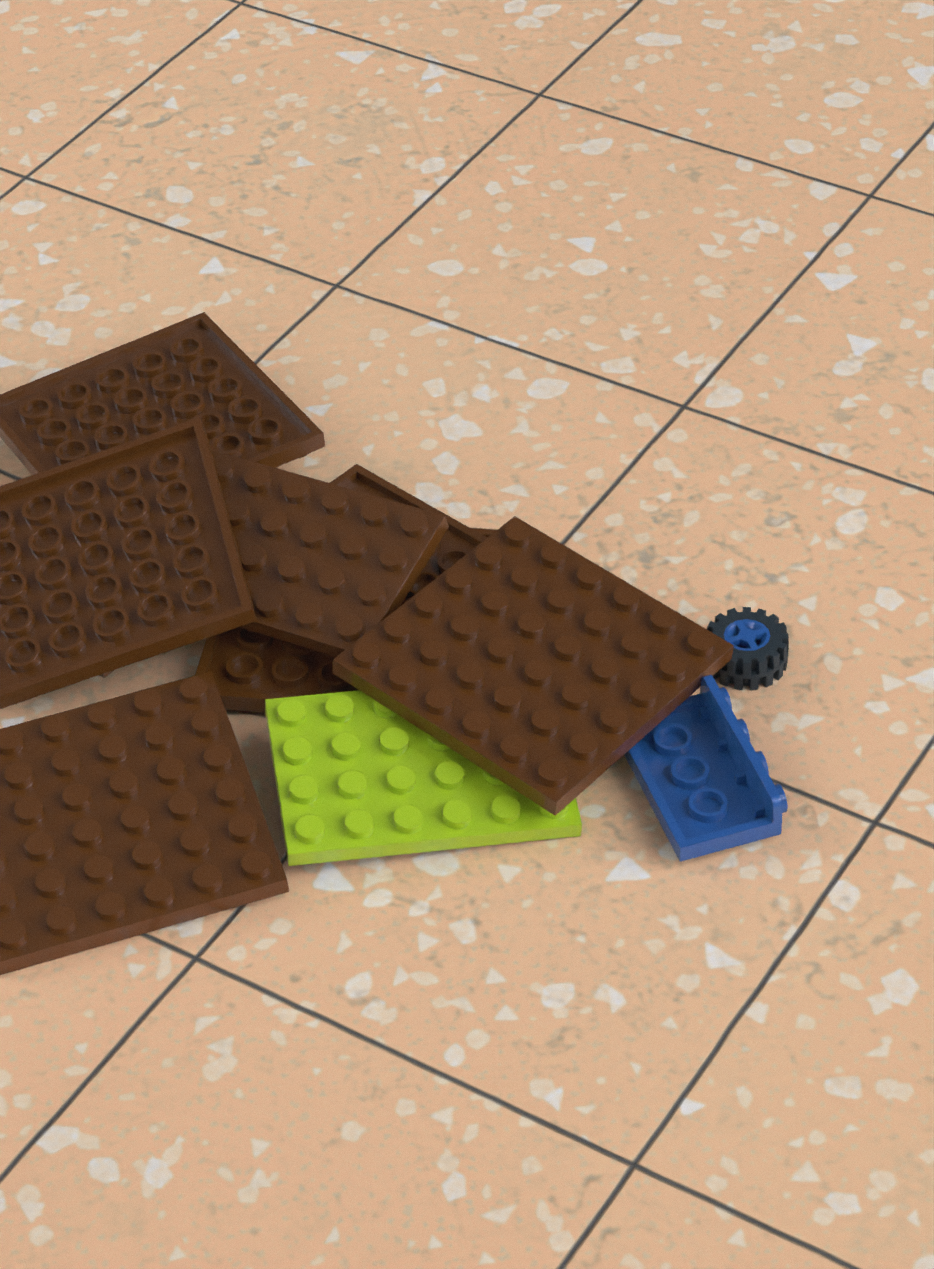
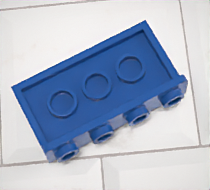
[624,674,788,862]

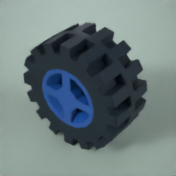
[707,607,789,691]

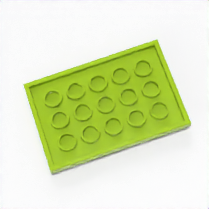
[265,690,582,866]

